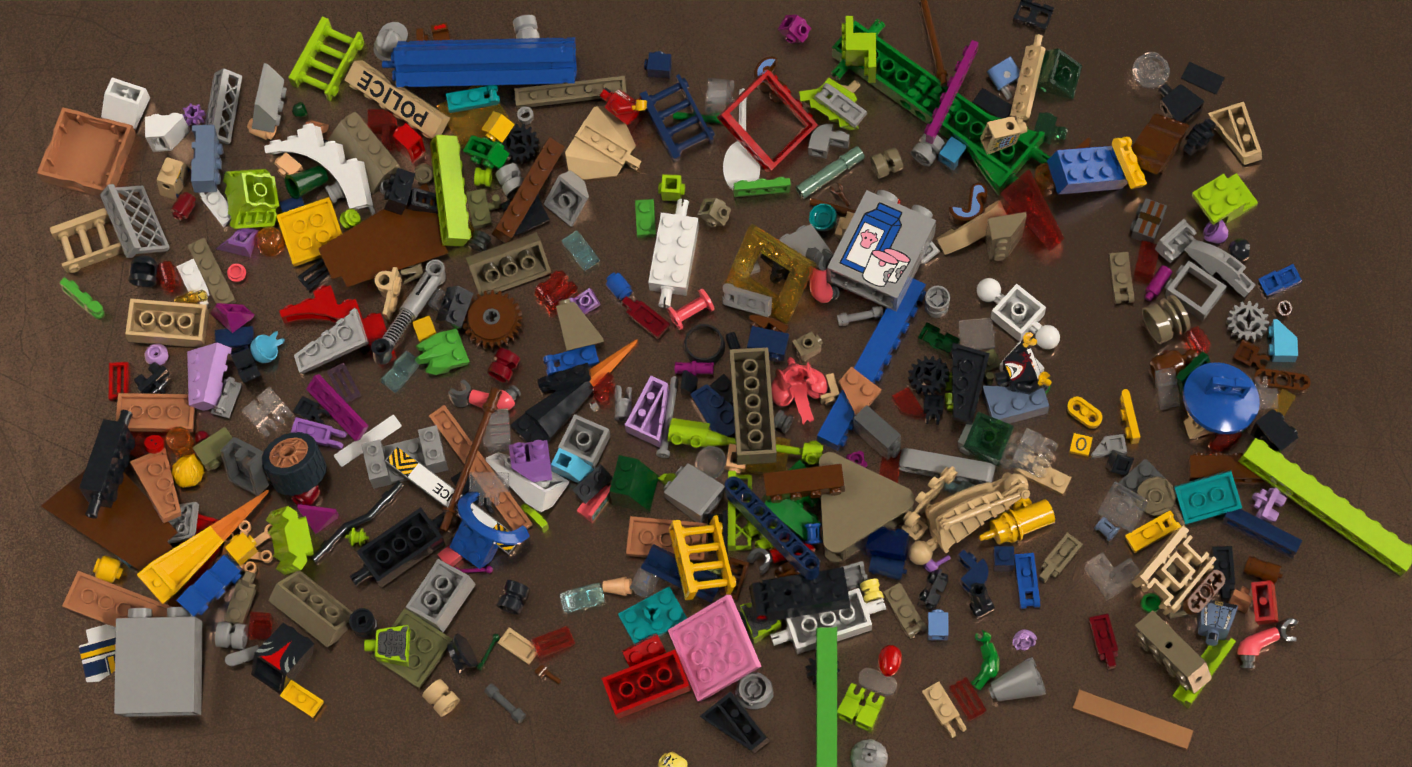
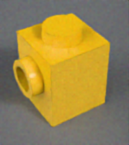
[481,111,515,143]
[225,532,258,566]

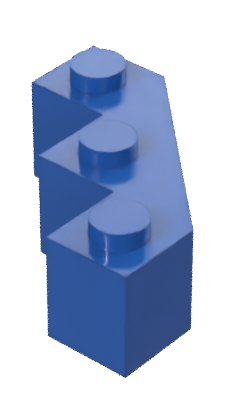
[176,554,244,617]

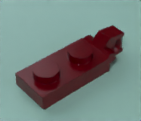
[621,296,670,339]
[1088,613,1118,670]

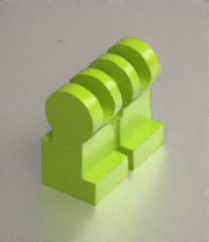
[837,683,885,733]

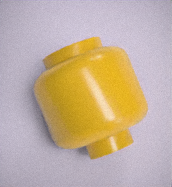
[93,556,123,583]

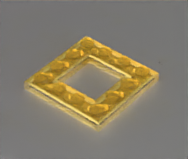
[725,224,816,324]

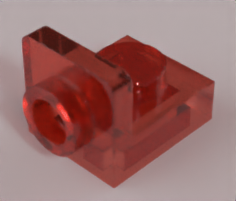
[593,372,615,406]

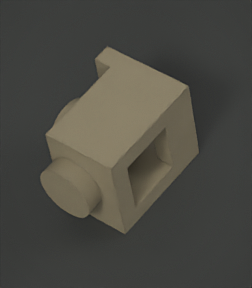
[792,331,823,363]

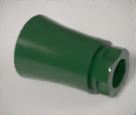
[284,166,328,199]

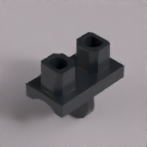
[134,362,170,394]

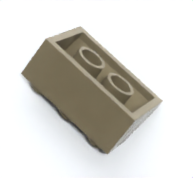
[985,212,1027,261]

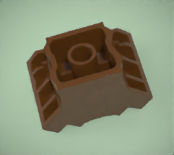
[1132,113,1190,174]

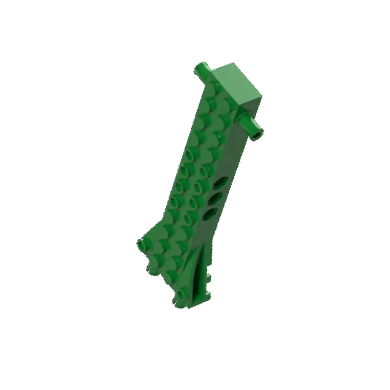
[831,19,1051,196]

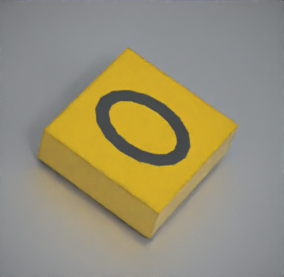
[1069,433,1093,457]

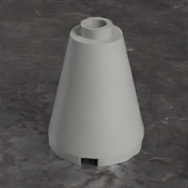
[989,657,1046,701]

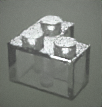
[1085,552,1140,600]

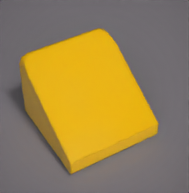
[412,316,437,343]

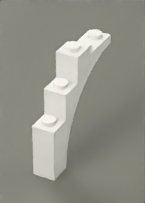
[264,123,373,210]

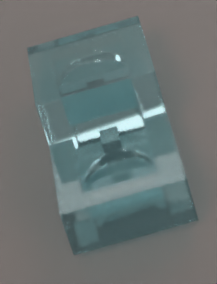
[562,231,600,271]
[381,350,420,393]
[560,583,605,613]

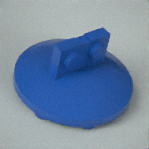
[1183,362,1260,434]

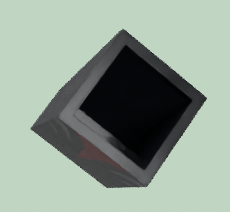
[251,623,315,694]

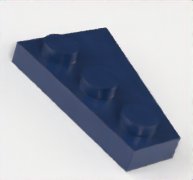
[691,384,735,437]

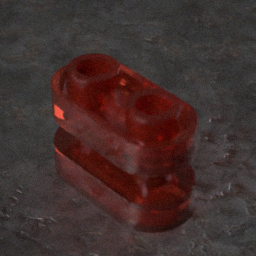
[534,270,578,311]

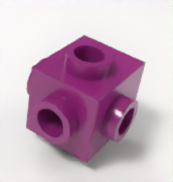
[777,15,811,44]

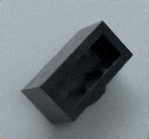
[435,286,473,329]

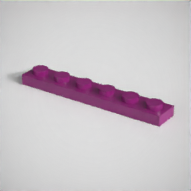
[924,40,979,144]

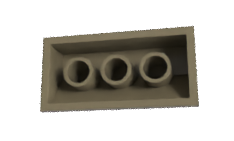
[328,111,400,194]
[466,232,551,297]
[268,571,353,647]

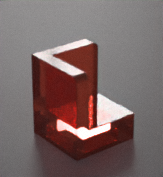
[248,612,273,640]

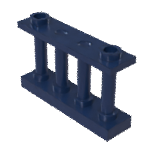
[639,74,715,163]

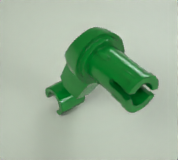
[971,630,1000,690]

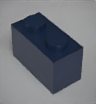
[747,326,790,362]

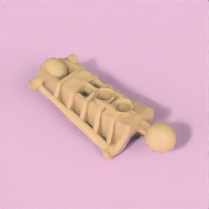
[908,472,1030,565]

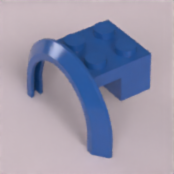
[449,492,530,569]

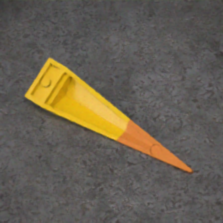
[137,490,269,605]

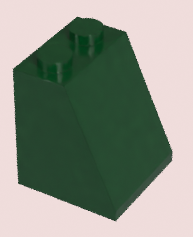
[609,455,659,513]

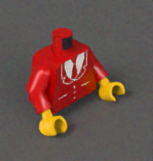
[599,87,653,125]

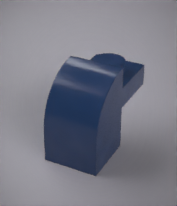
[957,550,989,593]

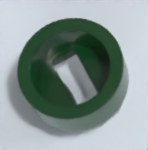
[292,102,308,118]

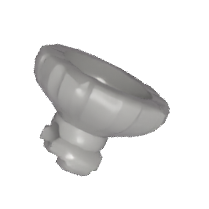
[850,739,888,767]

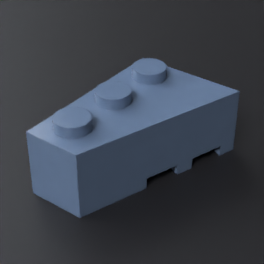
[981,386,1049,428]

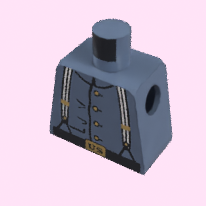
[1197,600,1238,646]

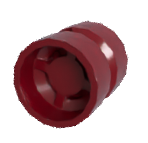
[487,348,521,383]

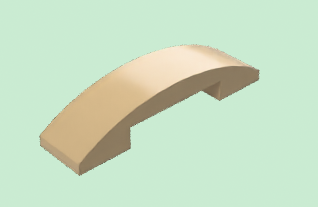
[936,200,1007,255]

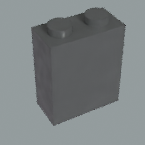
[853,405,901,461]

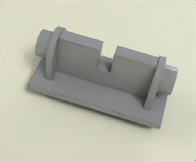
[211,377,242,419]

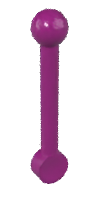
[454,566,493,573]

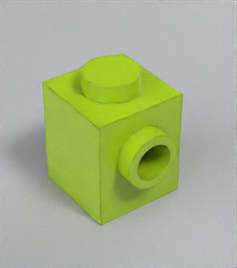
[658,174,685,201]

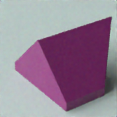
[210,303,255,333]

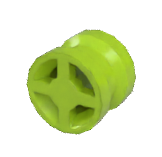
[474,167,492,187]

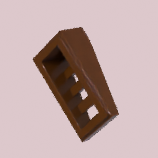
[719,557,749,600]

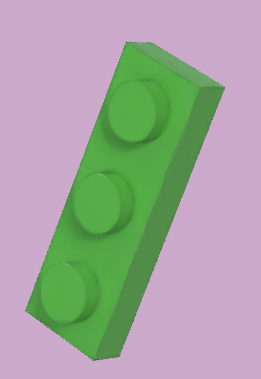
[733,177,791,197]

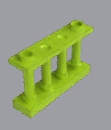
[288,16,364,102]

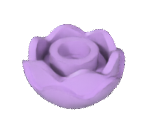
[145,343,168,366]
[1012,629,1037,651]

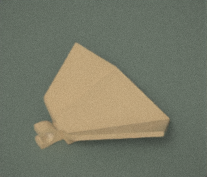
[565,106,642,180]

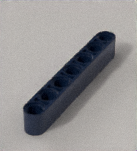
[725,476,820,580]

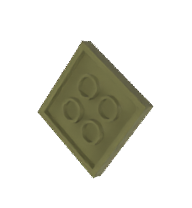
[371,608,453,689]

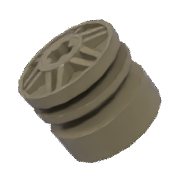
[1142,294,1191,344]

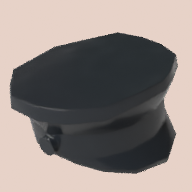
[447,633,478,674]

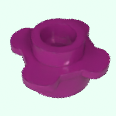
[846,451,867,468]

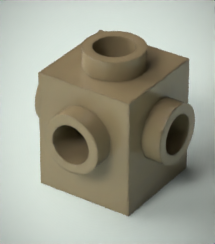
[697,198,731,227]

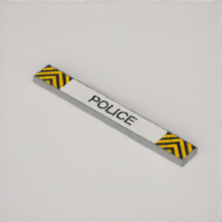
[385,446,517,555]

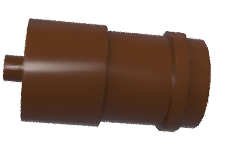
[1243,556,1283,584]

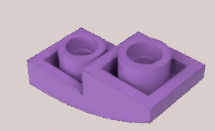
[569,288,601,314]

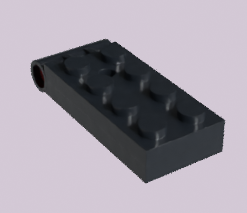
[749,567,851,624]

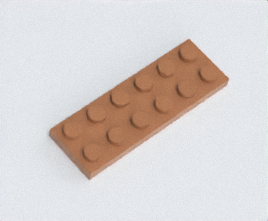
[62,571,172,628]

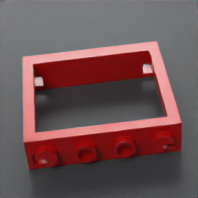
[717,70,818,172]

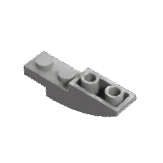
[1184,240,1256,297]

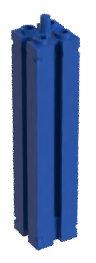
[382,37,577,87]

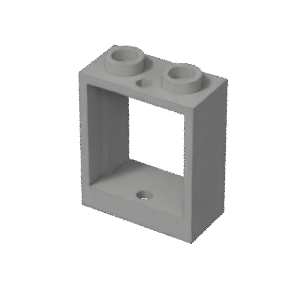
[1165,261,1227,322]

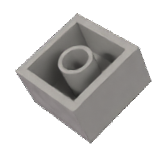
[558,414,611,469]

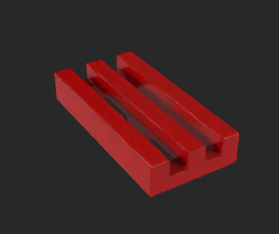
[108,362,129,401]

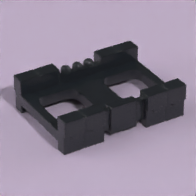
[1013,0,1054,33]

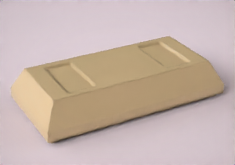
[498,627,541,665]

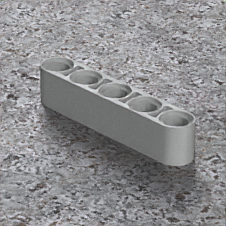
[898,448,995,485]

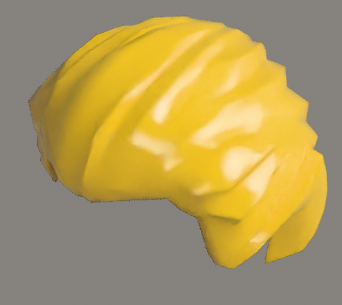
[171,454,205,488]

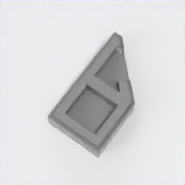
[1091,434,1127,459]

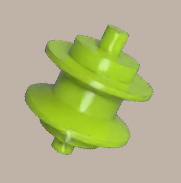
[340,209,361,229]
[345,527,369,547]

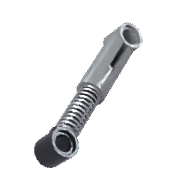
[371,260,446,365]

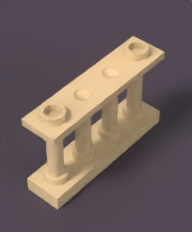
[50,208,125,273]

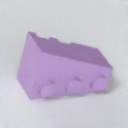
[187,343,232,411]
[625,376,669,448]

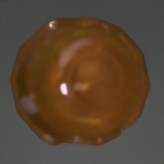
[255,226,285,257]

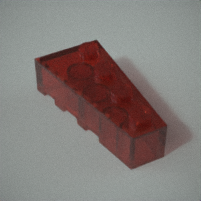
[1000,169,1065,252]

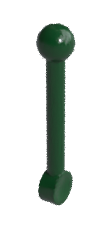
[477,634,500,671]

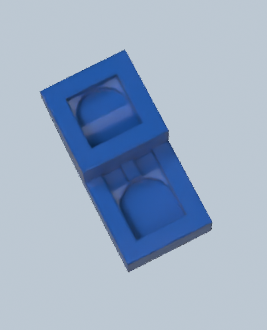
[1258,264,1302,296]

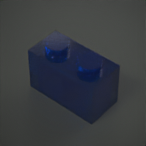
[866,526,910,561]

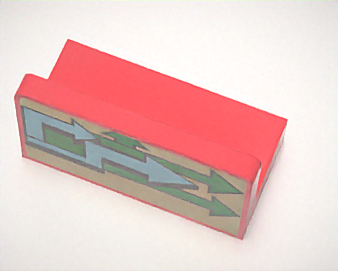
[576,485,611,523]

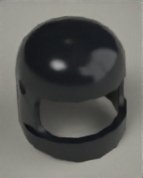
[128,255,158,287]

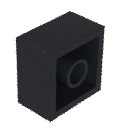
[1250,408,1299,456]

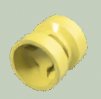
[860,579,884,603]

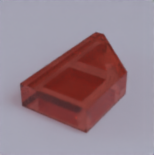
[892,387,926,419]

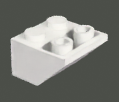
[101,78,150,130]
[145,113,190,152]

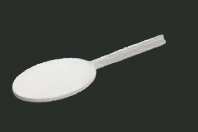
[723,88,761,190]

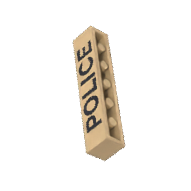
[345,60,450,139]

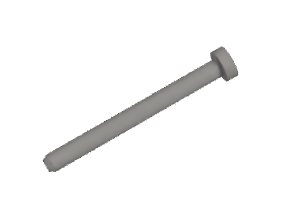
[656,376,678,458]

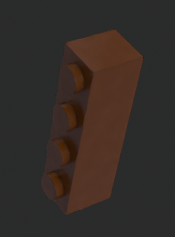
[1188,453,1267,484]
[763,464,845,503]

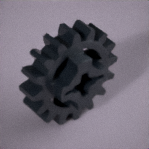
[1183,118,1216,156]
[501,124,540,164]
[908,356,950,396]

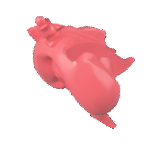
[771,357,828,425]

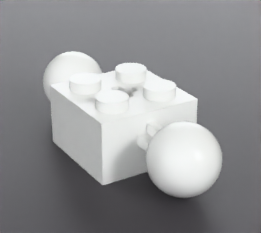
[977,278,1060,350]

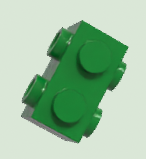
[463,135,509,169]

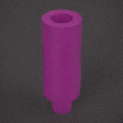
[1144,265,1173,302]

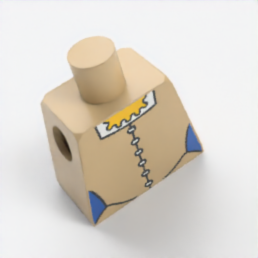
[157,157,191,200]

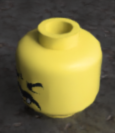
[658,752,688,767]

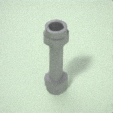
[837,306,884,326]

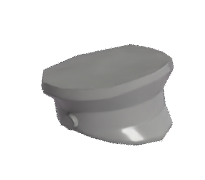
[735,672,773,709]

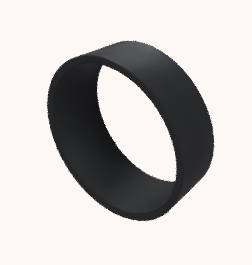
[683,324,725,363]

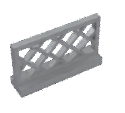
[100,184,170,258]

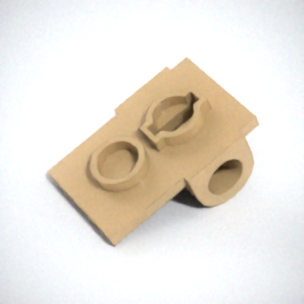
[375,267,402,323]

